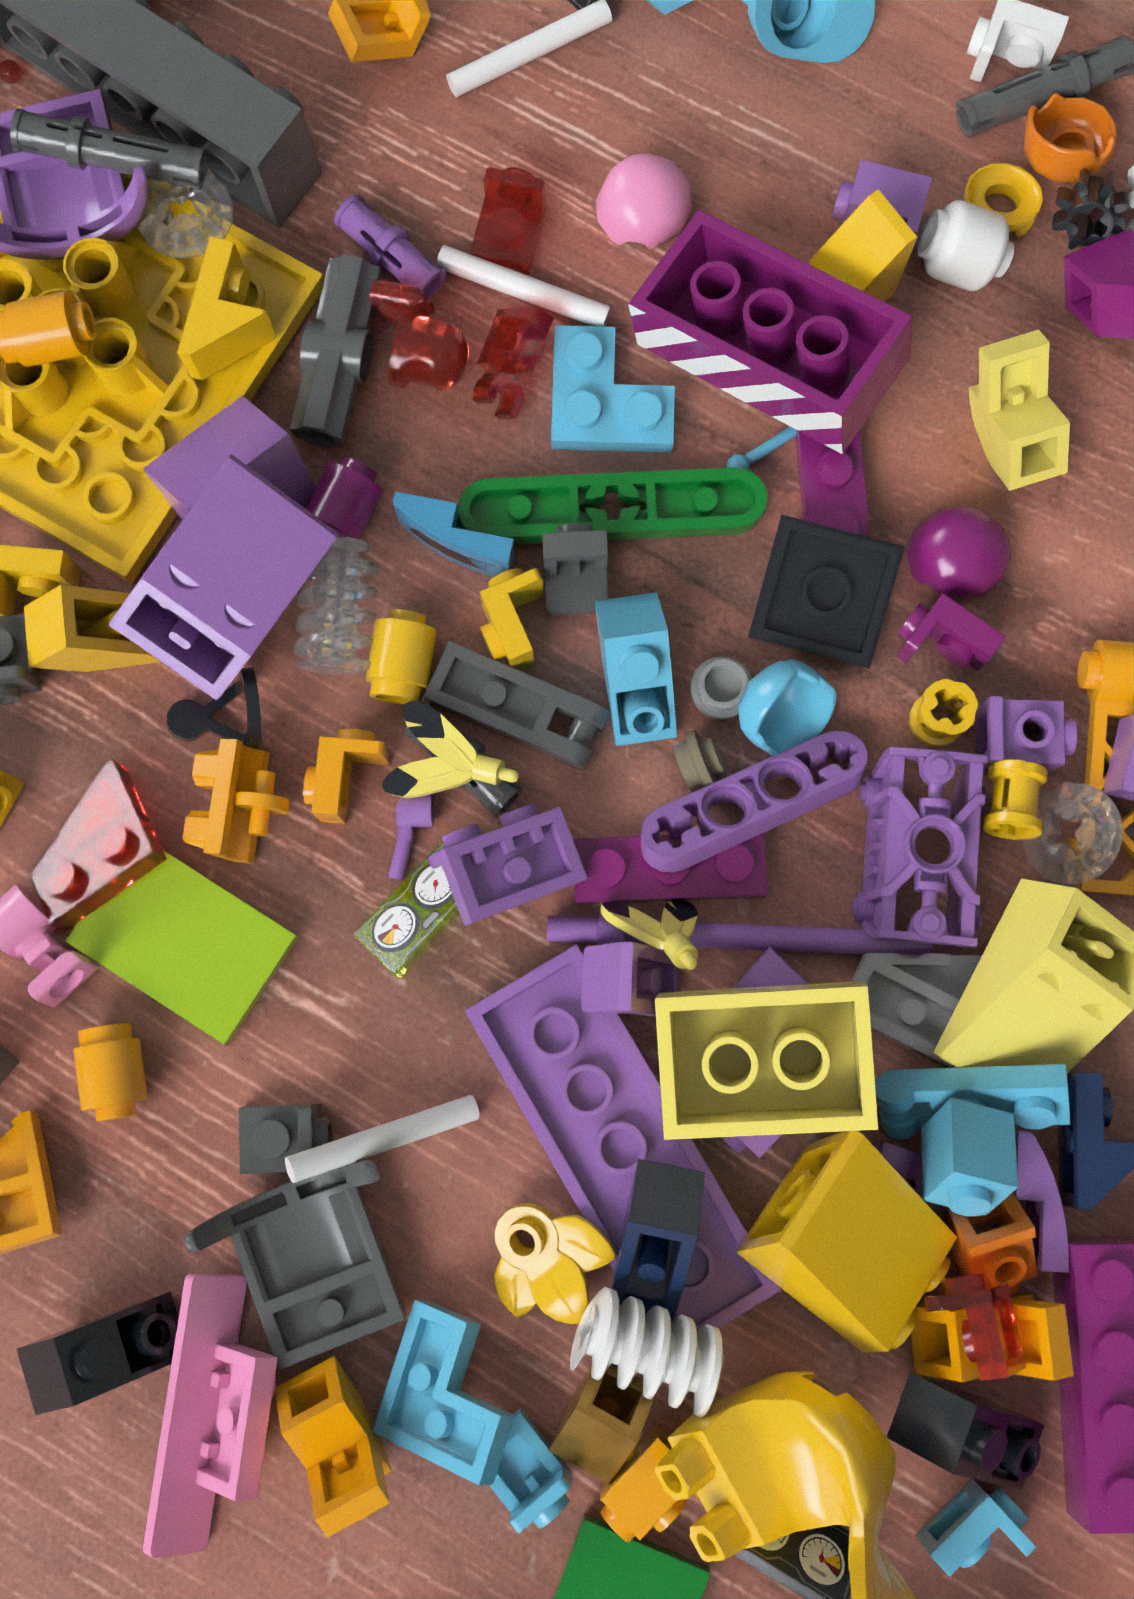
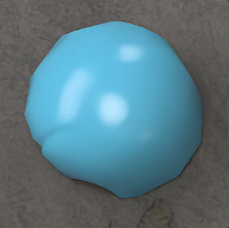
[738,659,837,756]

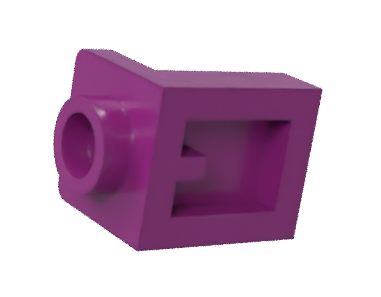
[896,593,1006,671]

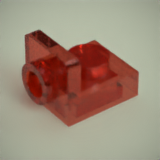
[470,167,546,274]
[924,1273,1026,1381]

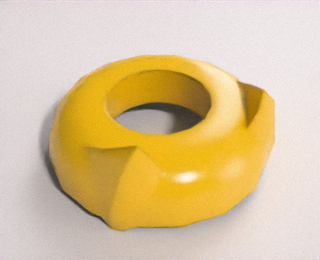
[964,163,1043,238]

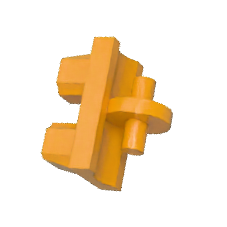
[182,739,291,864]

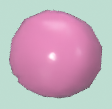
[596,153,693,249]

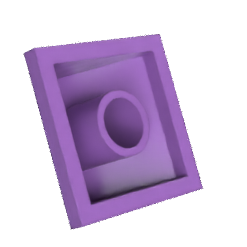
[143,396,316,520]

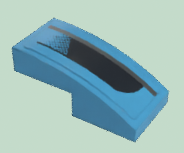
[393,491,516,577]

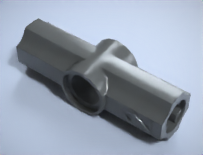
[290,254,382,448]

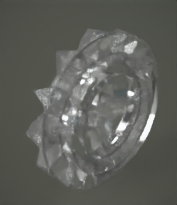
[137,168,233,258]
[1020,781,1123,885]

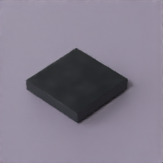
[748,514,905,669]

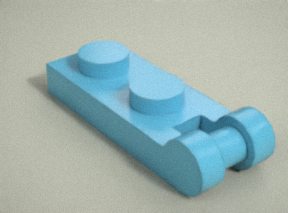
[875,1064,1070,1140]

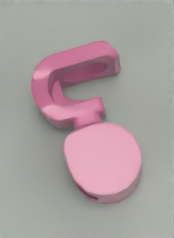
[0,883,100,1008]

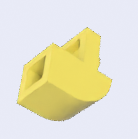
[969,329,1070,491]

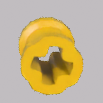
[909,679,978,747]
[983,760,1048,840]

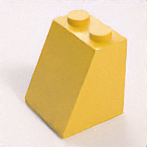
[736,1131,957,1353]

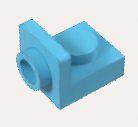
[915,1479,1036,1577]

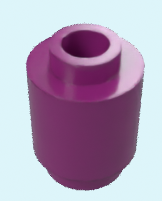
[305,457,384,555]

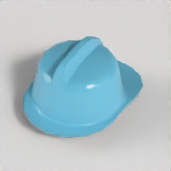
[742,0,875,63]

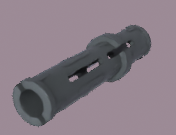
[956,35,1134,138]
[10,109,208,190]

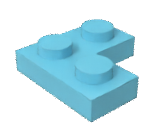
[551,325,675,453]
[372,1300,515,1486]

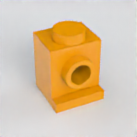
[600,1424,699,1543]

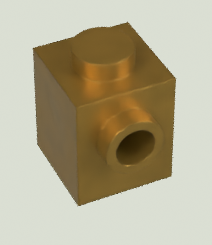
[548,1363,657,1484]

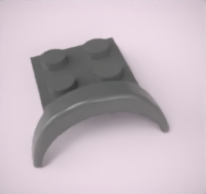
[184,1160,407,1370]

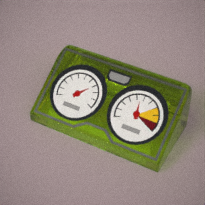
[353,843,460,979]

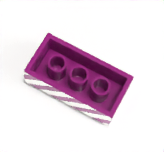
[628,209,913,454]

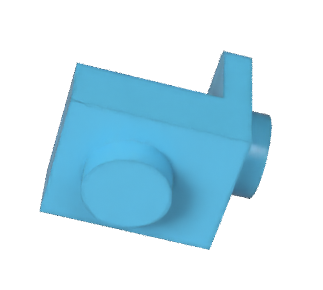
[489,1407,572,1533]

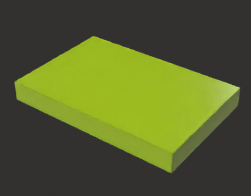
[65,834,299,1045]

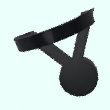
[166,667,261,749]

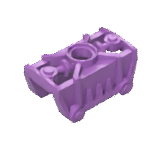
[851,747,989,948]

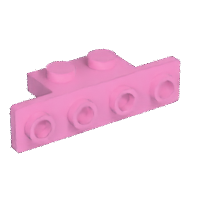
[143,1273,278,1558]

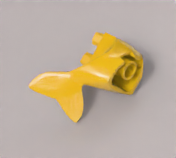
[654,1370,916,1599]

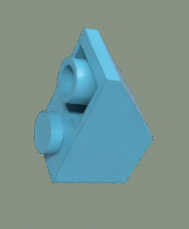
[595,592,677,746]

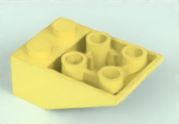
[933,878,1134,1073]

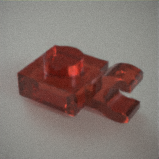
[473,305,554,419]

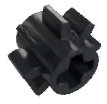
[1052,169,1131,250]

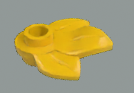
[494,1203,617,1324]

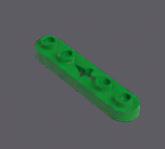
[458,468,768,544]

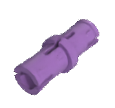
[334,194,447,302]

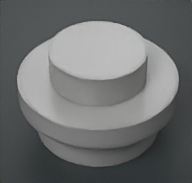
[690,657,752,720]

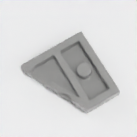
[851,953,982,1068]

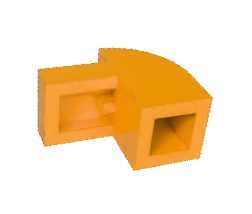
[911,1293,1074,1382]
[275,1356,392,1538]

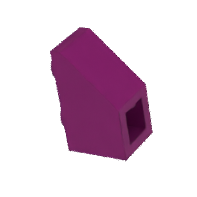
[1064,229,1134,339]

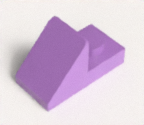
[581,942,679,1017]

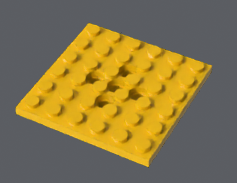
[0,105,325,584]

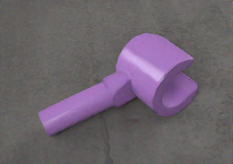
[388,794,434,880]

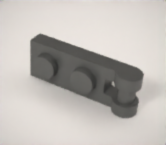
[423,641,610,771]

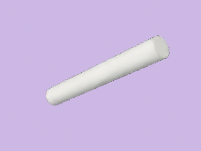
[446,0,612,98]
[436,245,612,327]
[285,1095,479,1183]

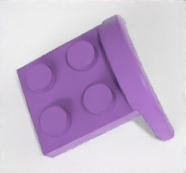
[0,89,148,260]

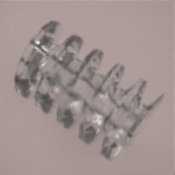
[294,537,379,675]

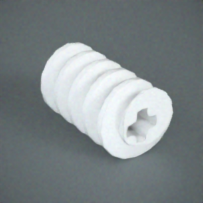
[570,1287,724,1418]

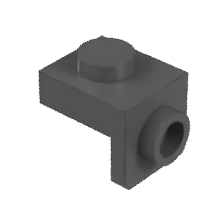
[542,523,608,615]

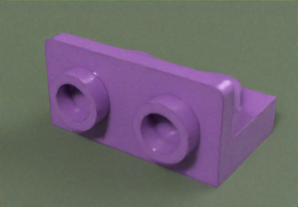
[428,803,588,926]

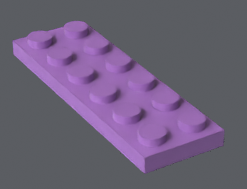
[464,944,781,1330]

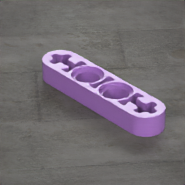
[641,730,868,873]

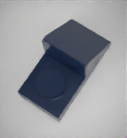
[1058,1072,1134,1210]

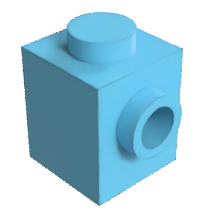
[921,1097,1018,1216]

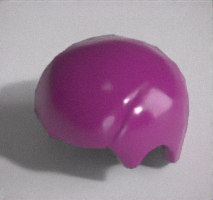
[906,505,1011,600]

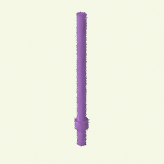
[547,911,933,955]

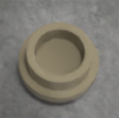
[673,730,726,792]

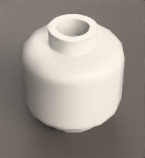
[917,200,1014,292]

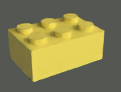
[655,981,878,1140]

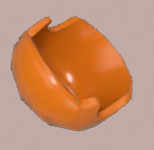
[1024,93,1118,184]

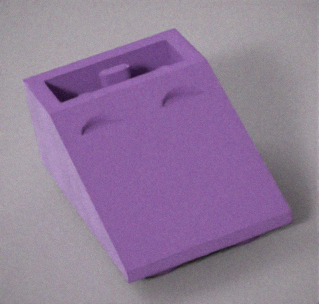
[108,454,339,700]

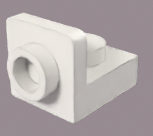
[966,0,1069,82]

